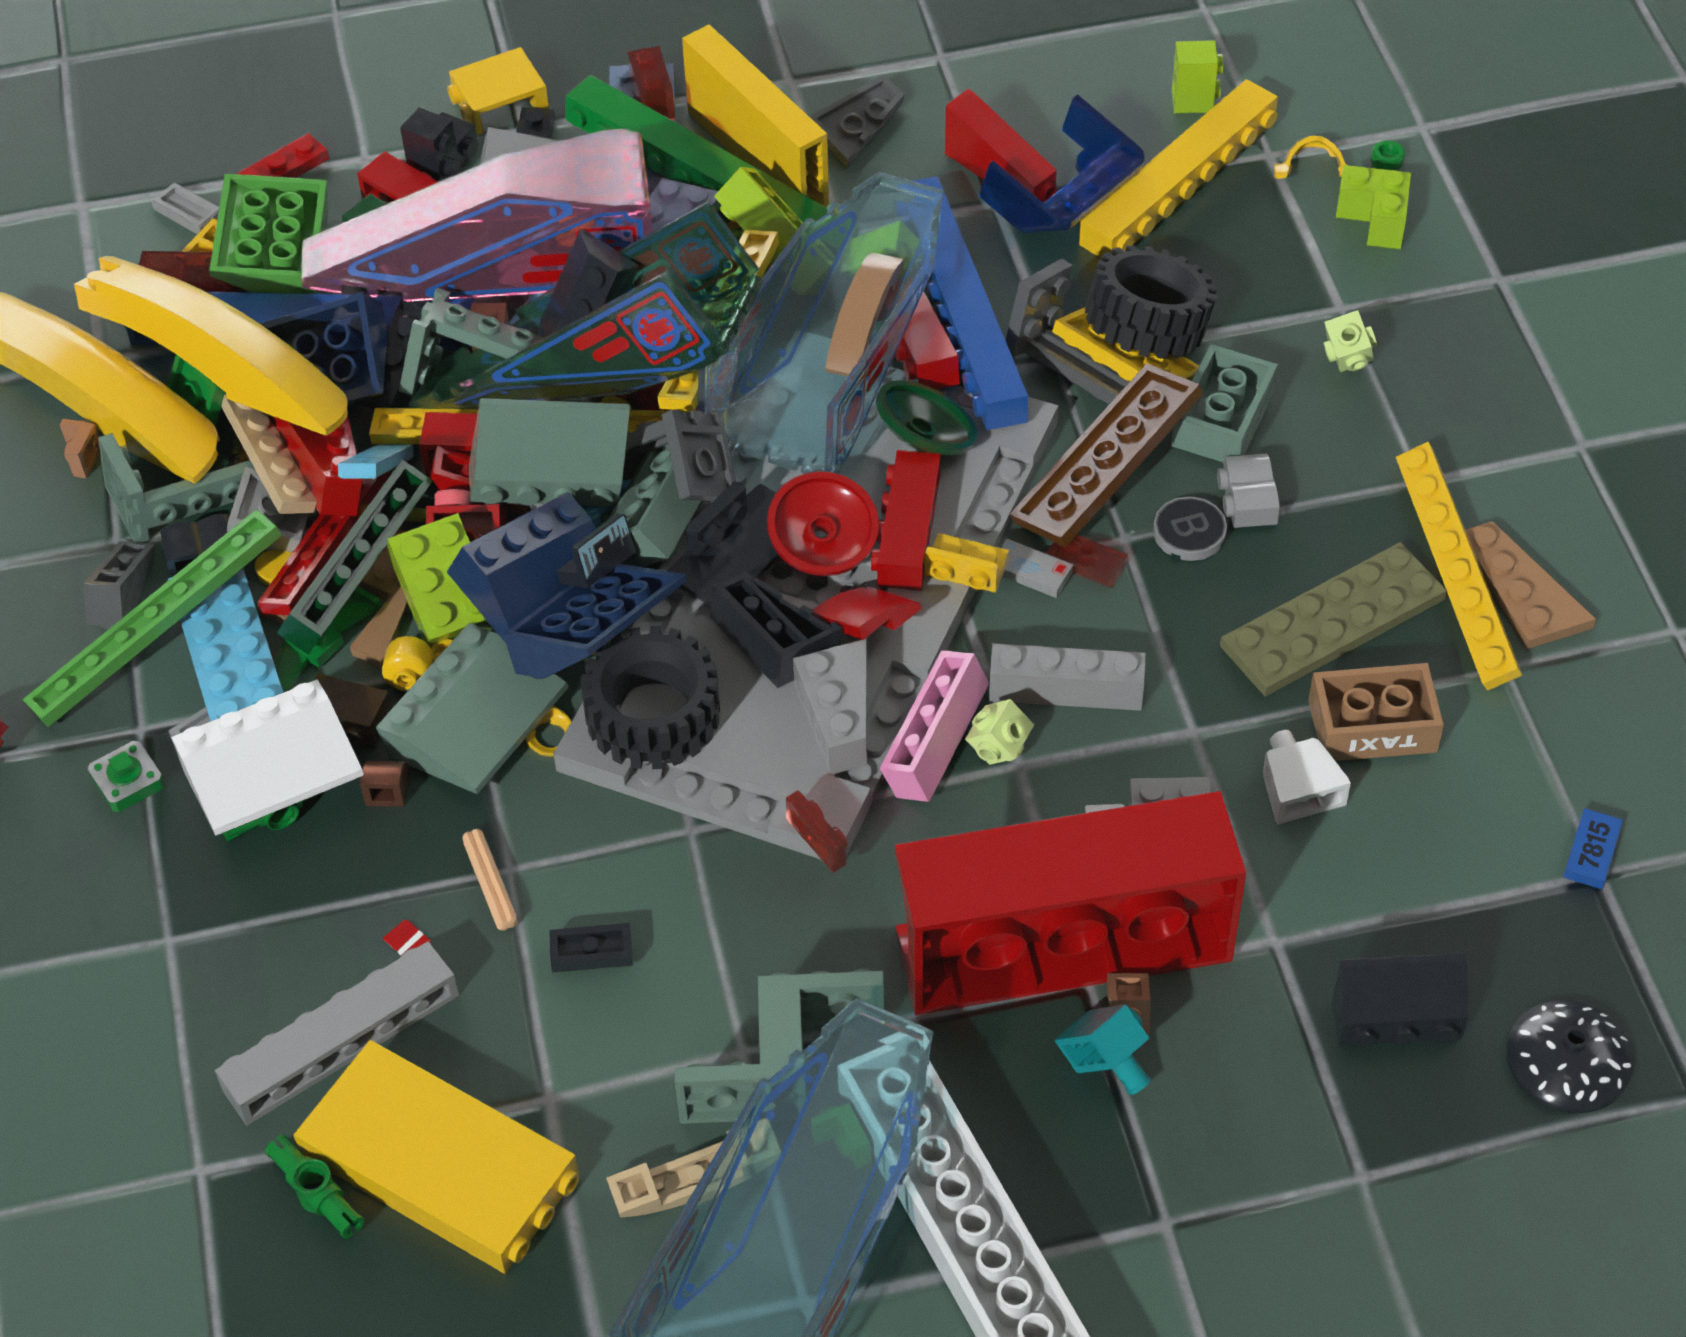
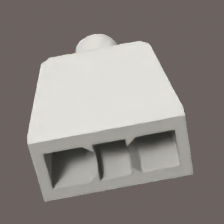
[1263,730,1351,825]

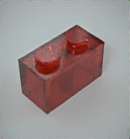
[627,46,675,120]

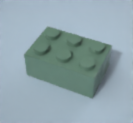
[1171,344,1278,462]

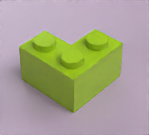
[1336,165,1411,249]

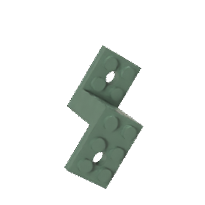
[675,969,884,1124]

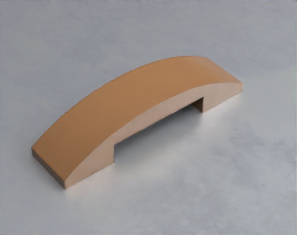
[825,252,904,379]

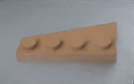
[1466,521,1596,650]

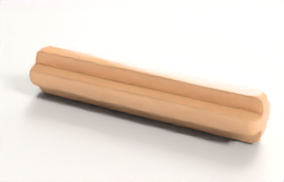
[462,829,518,931]

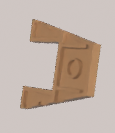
[257,529,410,669]

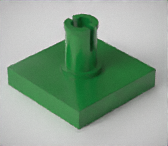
[167,354,226,427]

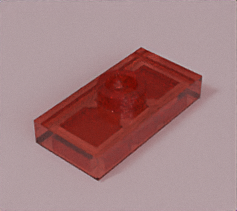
[1046,535,1128,588]

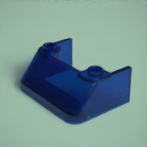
[979,94,1145,233]

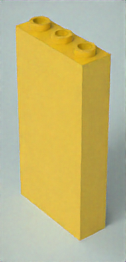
[682,24,829,208]
[293,1040,579,1274]

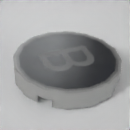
[1153,497,1227,561]

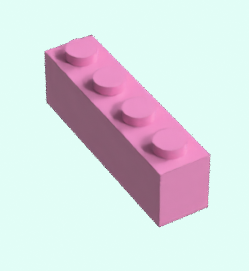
[880,650,989,802]

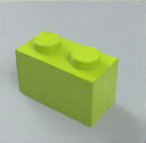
[1171,40,1223,113]

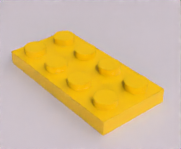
[1052,307,1199,381]

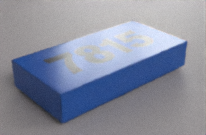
[1563,808,1623,889]

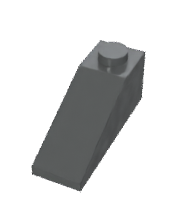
[84,541,155,630]

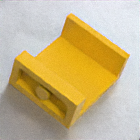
[447,47,549,135]

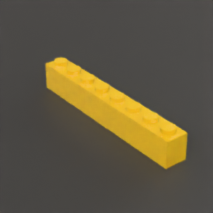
[1079,79,1278,258]

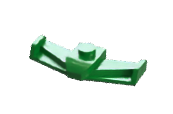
[273,586,381,692]

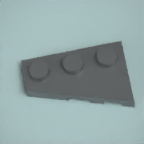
[809,74,904,168]

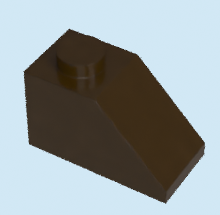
[315,673,392,749]

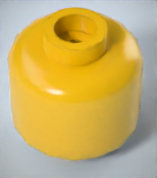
[382,636,433,692]

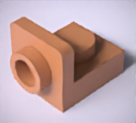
[60,419,100,479]
[1107,973,1151,1035]

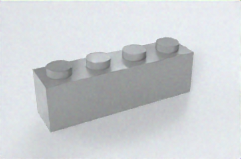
[989,643,1146,711]

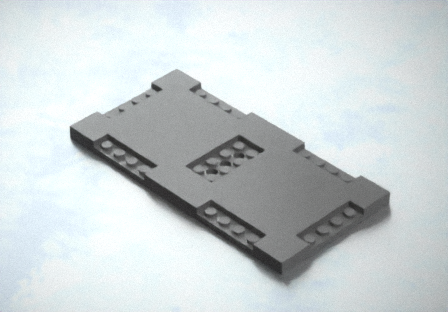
[553,330,1058,866]

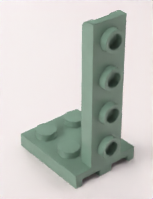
[399,288,572,396]
[98,433,255,543]

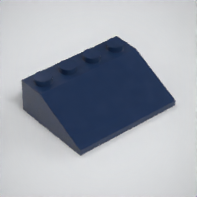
[260,292,388,418]
[447,492,596,643]
[503,564,687,679]

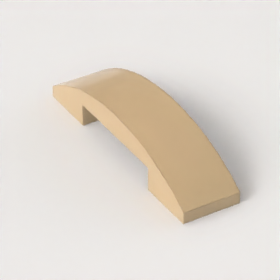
[606,1117,780,1217]

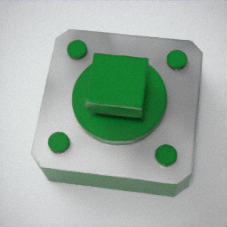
[88,741,165,812]

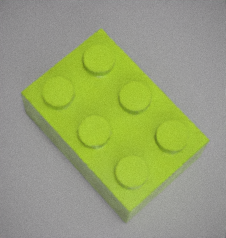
[387,513,493,647]

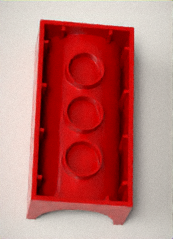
[895,791,1246,1016]

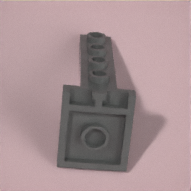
[1005,258,1130,404]
[624,410,737,501]

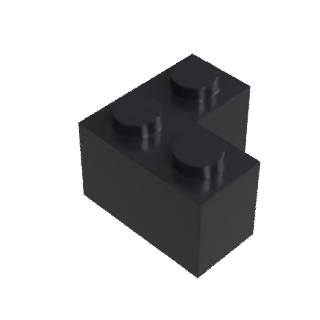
[400,107,478,186]

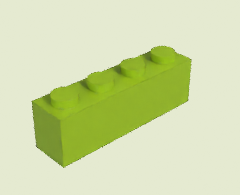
[714,167,842,295]

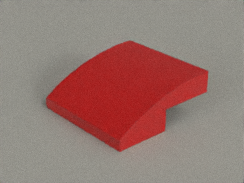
[813,587,922,640]

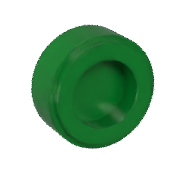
[1371,140,1405,171]

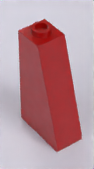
[945,89,1057,212]

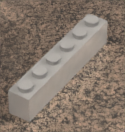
[215,941,459,1126]

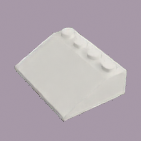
[171,679,364,836]

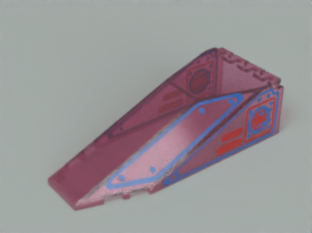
[302,129,653,302]

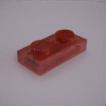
[786,790,848,873]

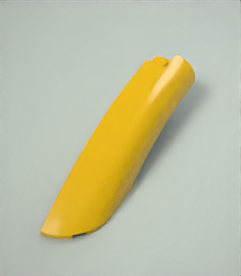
[74,256,348,436]
[0,292,220,484]

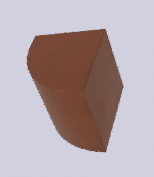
[360,761,410,806]

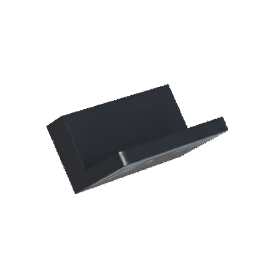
[557,513,636,588]

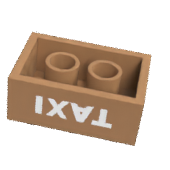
[1309,663,1444,761]

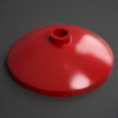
[767,472,879,576]

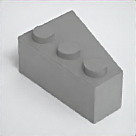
[793,639,867,775]

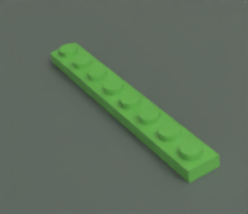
[23,509,282,727]

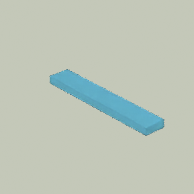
[338,444,414,478]

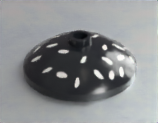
[1507,1000,1634,1113]

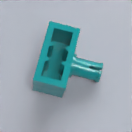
[1054,1004,1151,1095]

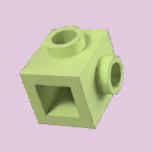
[1323,310,1377,372]
[965,699,1034,765]

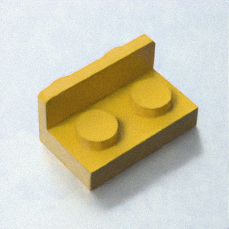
[925,533,1009,593]

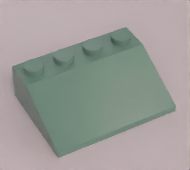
[468,398,630,507]
[376,623,568,794]

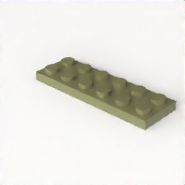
[1220,542,1447,697]

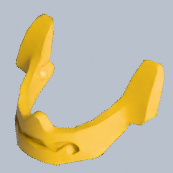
[1274,135,1347,179]

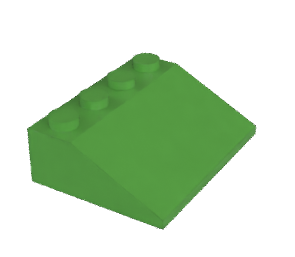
[209,174,328,294]

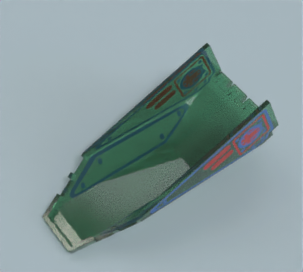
[409,201,763,409]

